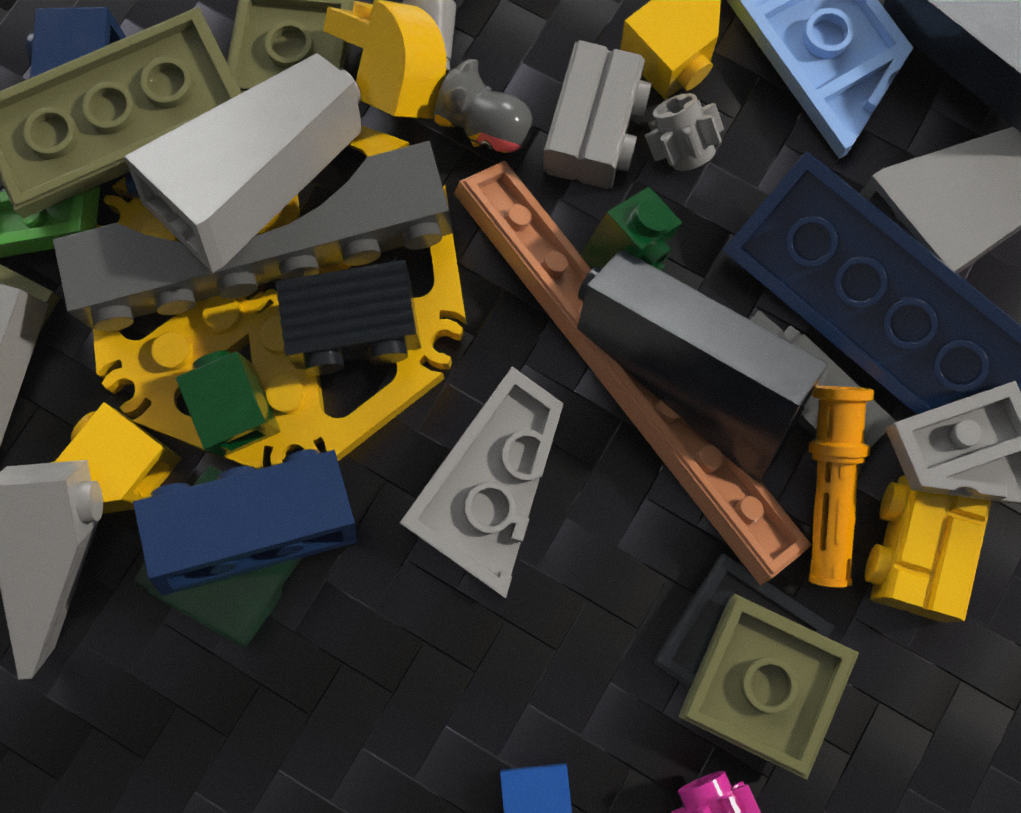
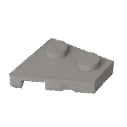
[885,381,1021,505]

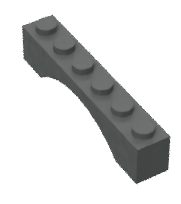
[53,141,453,331]

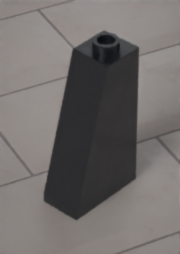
[883,0,1021,132]
[577,249,828,483]

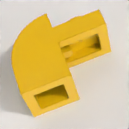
[323,0,447,119]

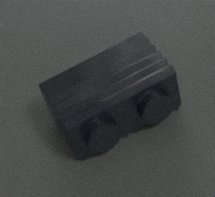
[275,260,421,375]

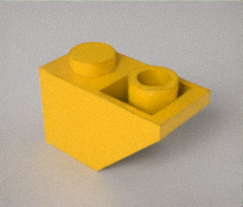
[50,402,182,514]

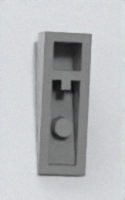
[0,460,103,680]

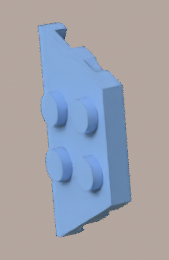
[727,0,913,159]

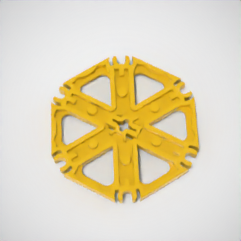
[93,126,467,470]

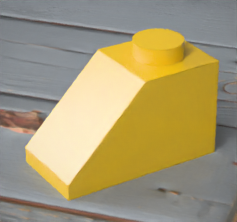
[620,0,721,100]

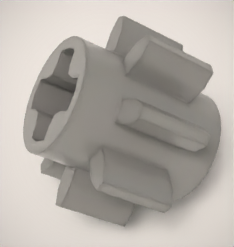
[645,93,724,171]

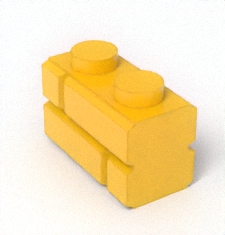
[865,475,992,623]

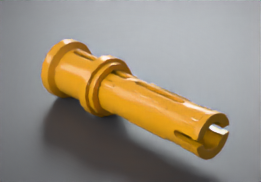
[808,386,874,587]

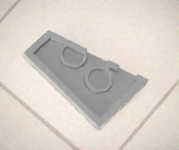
[400,367,564,598]

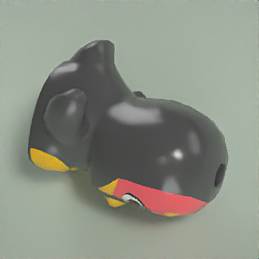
[433,59,534,153]

